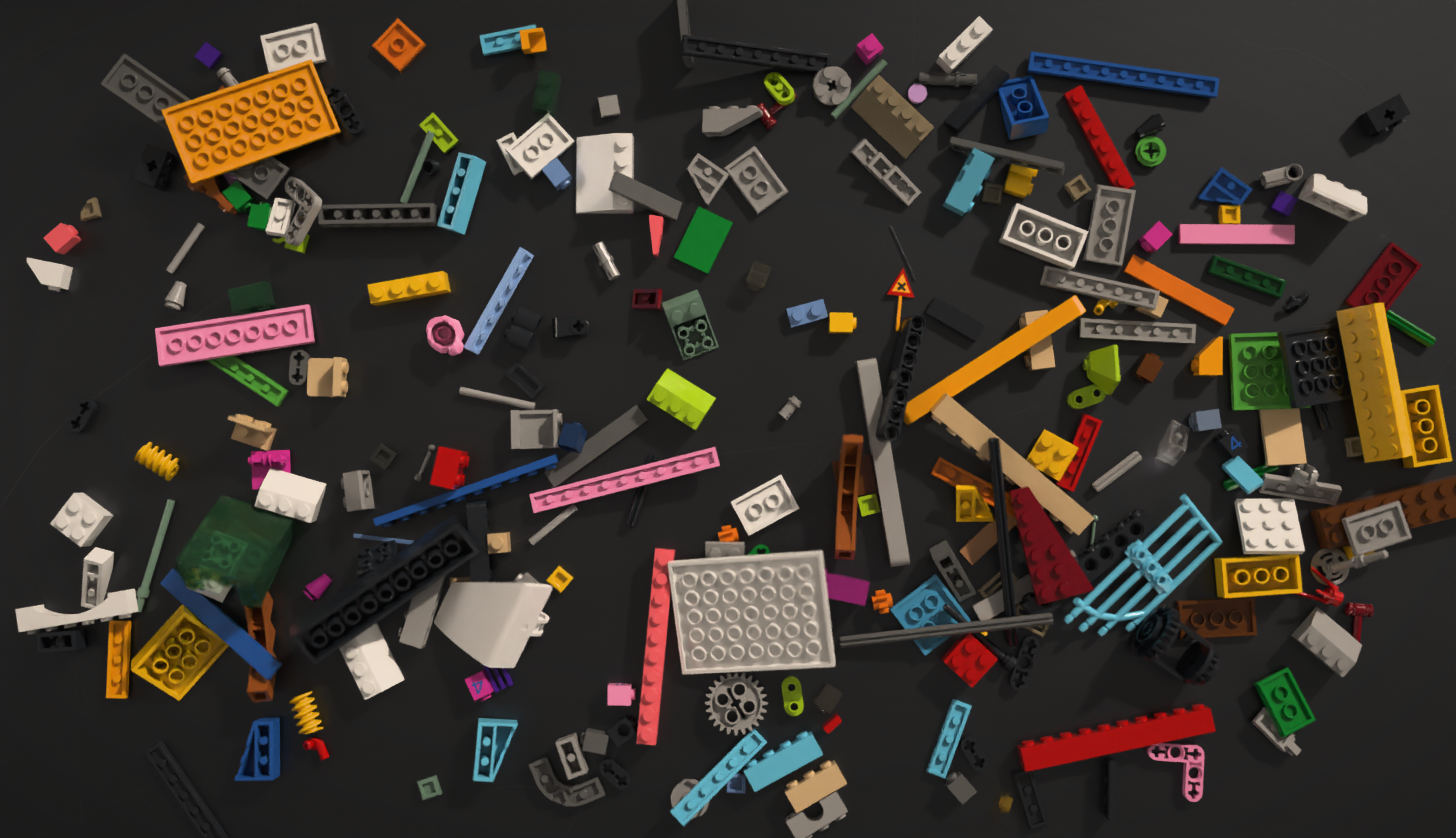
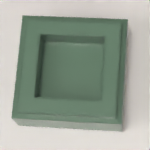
[417,775,442,800]

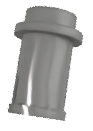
[217,67,239,88]
[778,396,802,420]

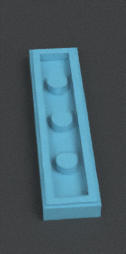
[926,699,972,779]

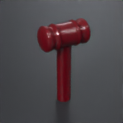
[757,92,797,129]
[1345,602,1374,643]

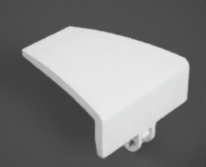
[434,582,552,668]

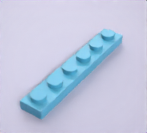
[670,728,767,826]

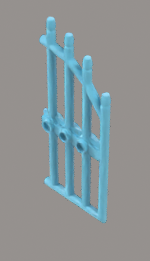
[1064,494,1223,636]

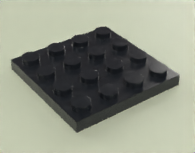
[1277,323,1353,409]

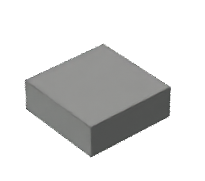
[598,95,620,118]

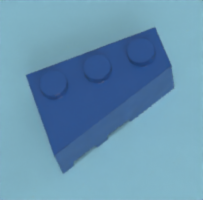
[234,717,280,781]

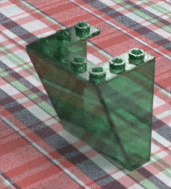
[175,495,298,608]

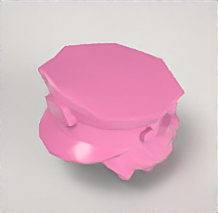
[426,315,465,356]

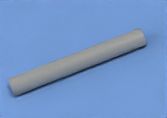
[166,223,205,274]
[529,503,578,545]

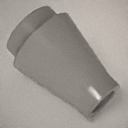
[164,281,187,311]

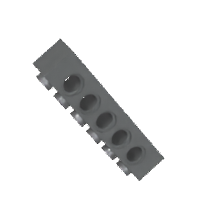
[318,203,438,228]

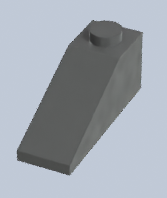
[929,540,976,602]

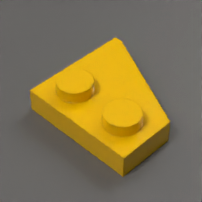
[956,485,994,522]

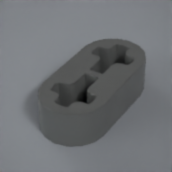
[289,349,310,386]

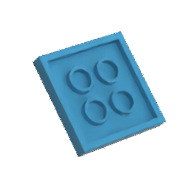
[890,574,971,656]

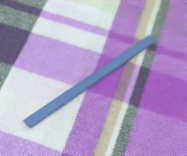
[353,533,413,544]

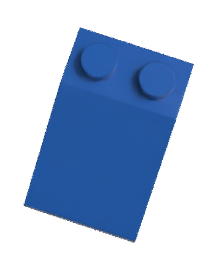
[997,75,1049,140]

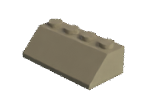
[851,75,934,159]

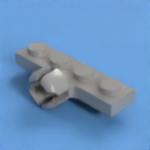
[1258,464,1342,505]

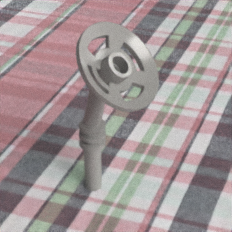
[1311,548,1388,586]

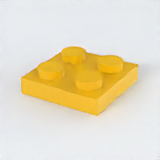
[1026,429,1079,482]

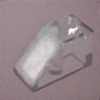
[1156,419,1190,466]

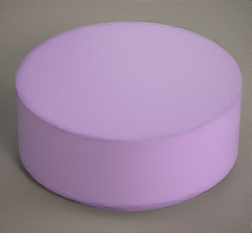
[907,84,927,104]

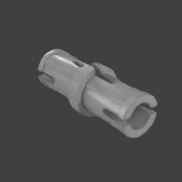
[592,242,620,281]

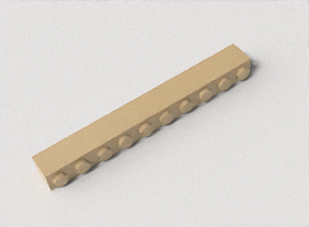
[930,393,1094,536]

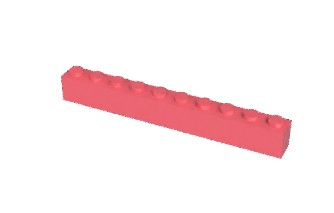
[636,548,675,745]

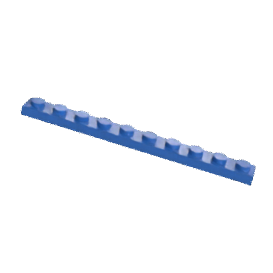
[1027,51,1220,99]
[373,455,560,528]

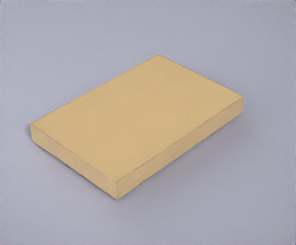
[1259,408,1307,467]

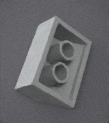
[1291,607,1362,677]

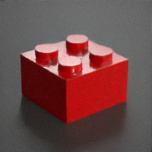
[430,446,470,490]
[940,633,998,688]

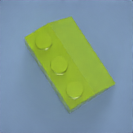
[646,368,716,431]

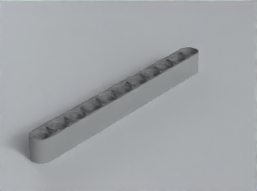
[856,358,910,567]

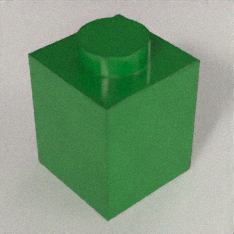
[222,180,257,213]
[247,202,272,231]

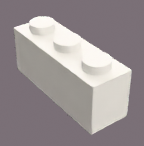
[936,16,993,74]

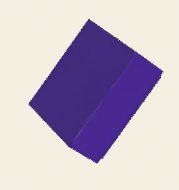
[194,42,223,69]
[1270,191,1297,217]

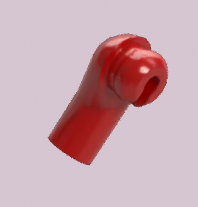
[303,737,330,760]

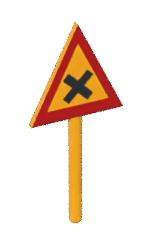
[887,268,915,332]

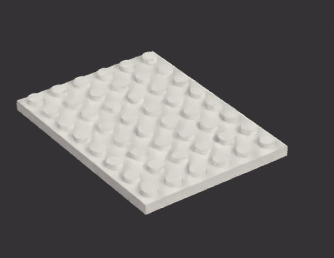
[668,550,836,675]

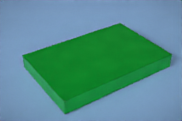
[674,206,733,274]
[1254,667,1316,737]

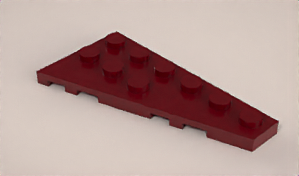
[1008,486,1094,605]

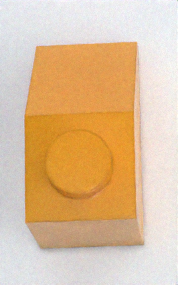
[1191,337,1223,376]

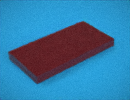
[1344,242,1422,312]

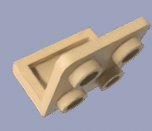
[307,357,349,397]

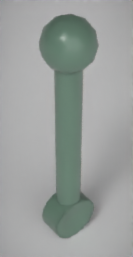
[1090,515,1098,546]

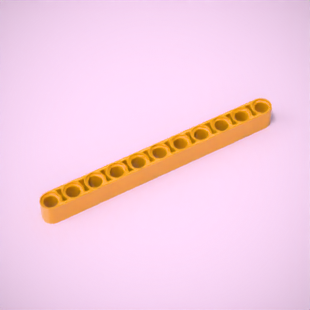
[903,295,1086,425]

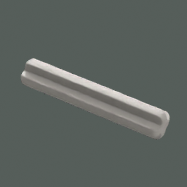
[1092,451,1142,492]

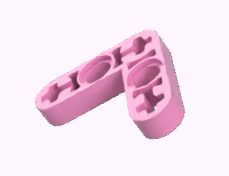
[1146,742,1204,802]

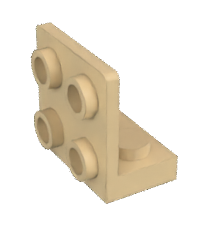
[228,413,277,451]

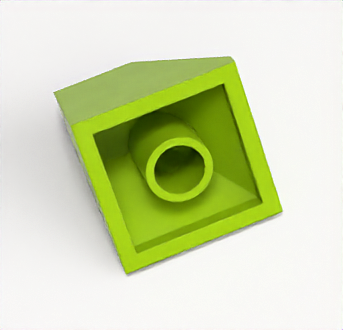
[1083,345,1120,395]

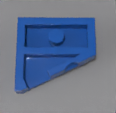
[1197,167,1253,205]

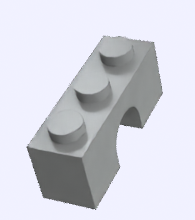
[785,791,848,838]

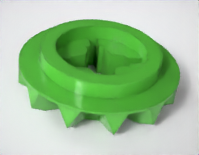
[1135,136,1166,167]

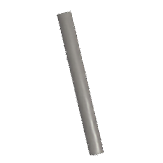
[459,387,536,410]

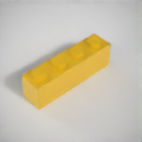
[368,271,451,306]

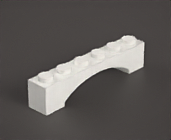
[15,589,138,635]

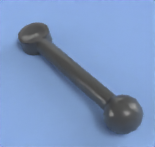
[414,444,435,482]

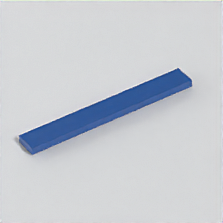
[160,569,282,680]

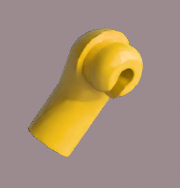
[1093,299,1118,315]

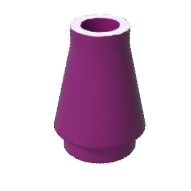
[303,573,332,602]

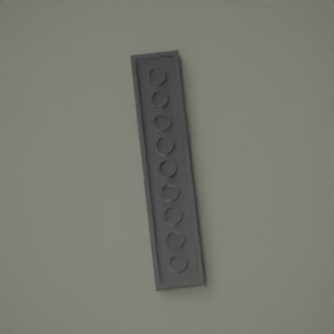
[101,53,290,200]

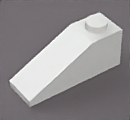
[81,547,114,609]

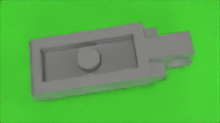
[1251,708,1301,756]

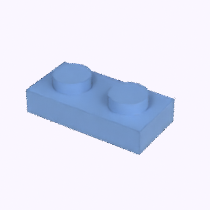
[786,299,828,328]

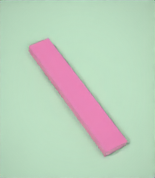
[1178,224,1295,245]

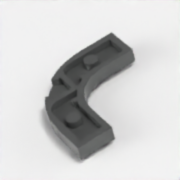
[529,756,605,806]

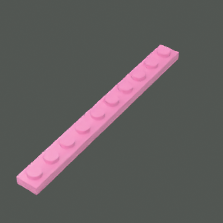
[529,447,720,513]

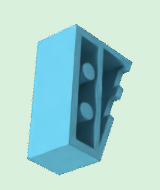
[942,148,995,216]
[473,718,518,782]

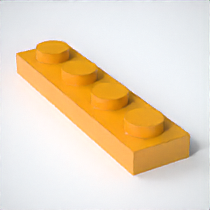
[106,620,131,699]

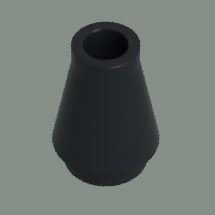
[1135,113,1166,139]

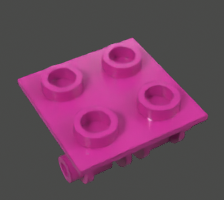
[248,450,291,490]

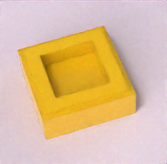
[1219,205,1240,225]
[546,566,573,593]

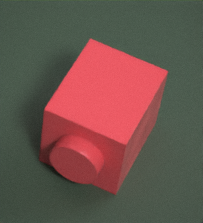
[44,223,81,255]

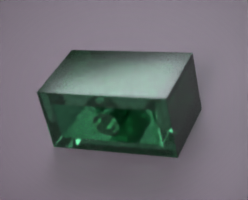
[532,70,561,116]
[228,281,275,315]

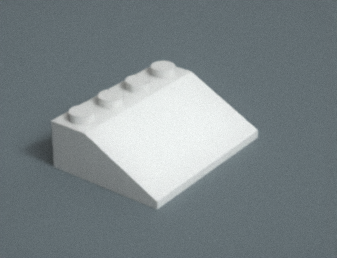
[576,133,634,214]

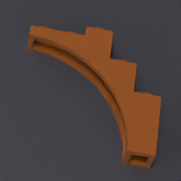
[834,434,863,560]

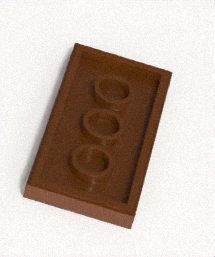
[1176,597,1257,640]

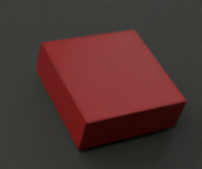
[822,713,842,734]

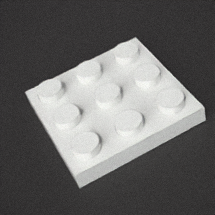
[1234,499,1305,554]

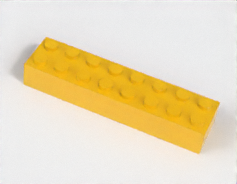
[1336,303,1413,463]

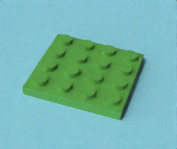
[1228,332,1311,411]

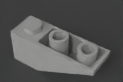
[702,105,763,136]

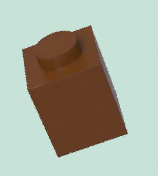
[1131,352,1164,384]

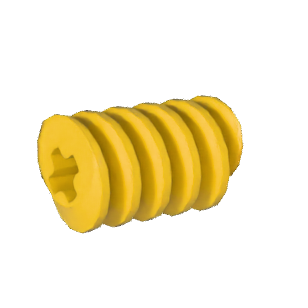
[134,442,179,481]
[289,691,324,734]

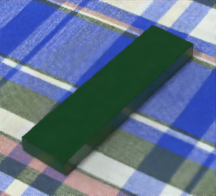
[1207,255,1287,299]

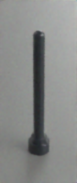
[943,604,1017,671]

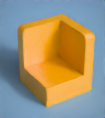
[520,28,547,54]

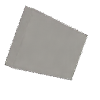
[1083,184,1136,267]

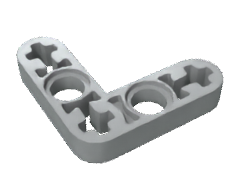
[285,177,322,246]

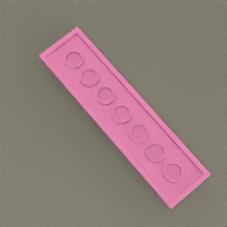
[155,304,315,367]

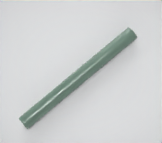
[830,59,887,119]
[400,131,435,204]

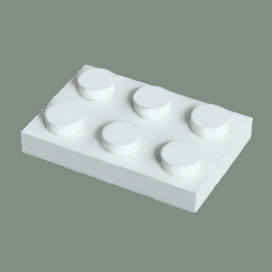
[260,23,326,73]
[506,113,574,179]
[731,475,799,535]

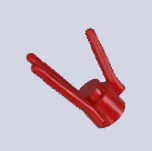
[1292,567,1344,606]

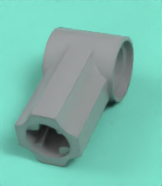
[1260,164,1303,189]

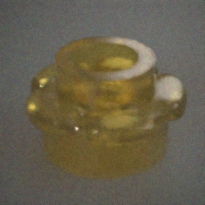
[998,794,1013,813]

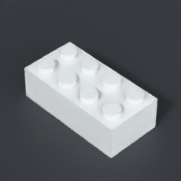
[999,203,1088,270]

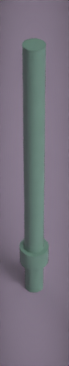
[136,499,175,612]

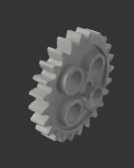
[705,672,768,735]

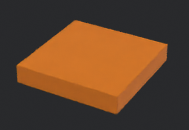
[372,19,427,73]

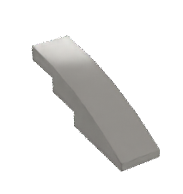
[850,138,921,206]

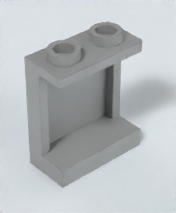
[511,409,563,449]

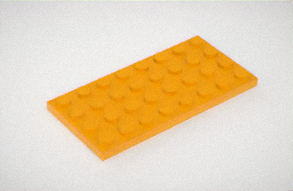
[161,59,341,185]

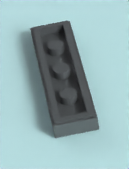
[608,171,682,221]

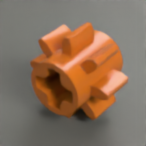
[718,525,740,542]
[871,589,893,614]

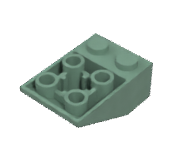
[662,290,719,361]

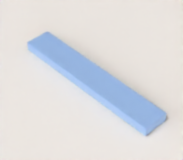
[464,247,534,355]

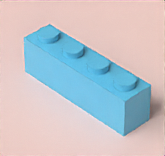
[437,152,486,235]
[744,731,823,792]

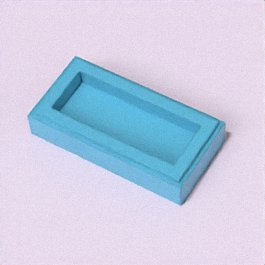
[1222,456,1264,494]

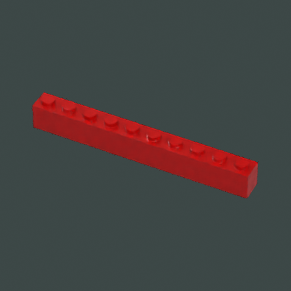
[1017,704,1216,772]

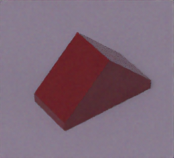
[632,289,663,311]

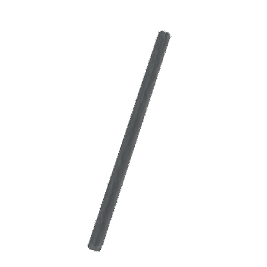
[839,613,1053,648]

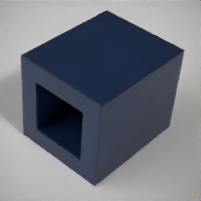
[558,422,588,454]

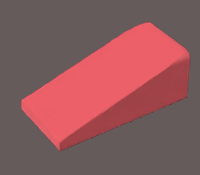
[649,215,664,257]

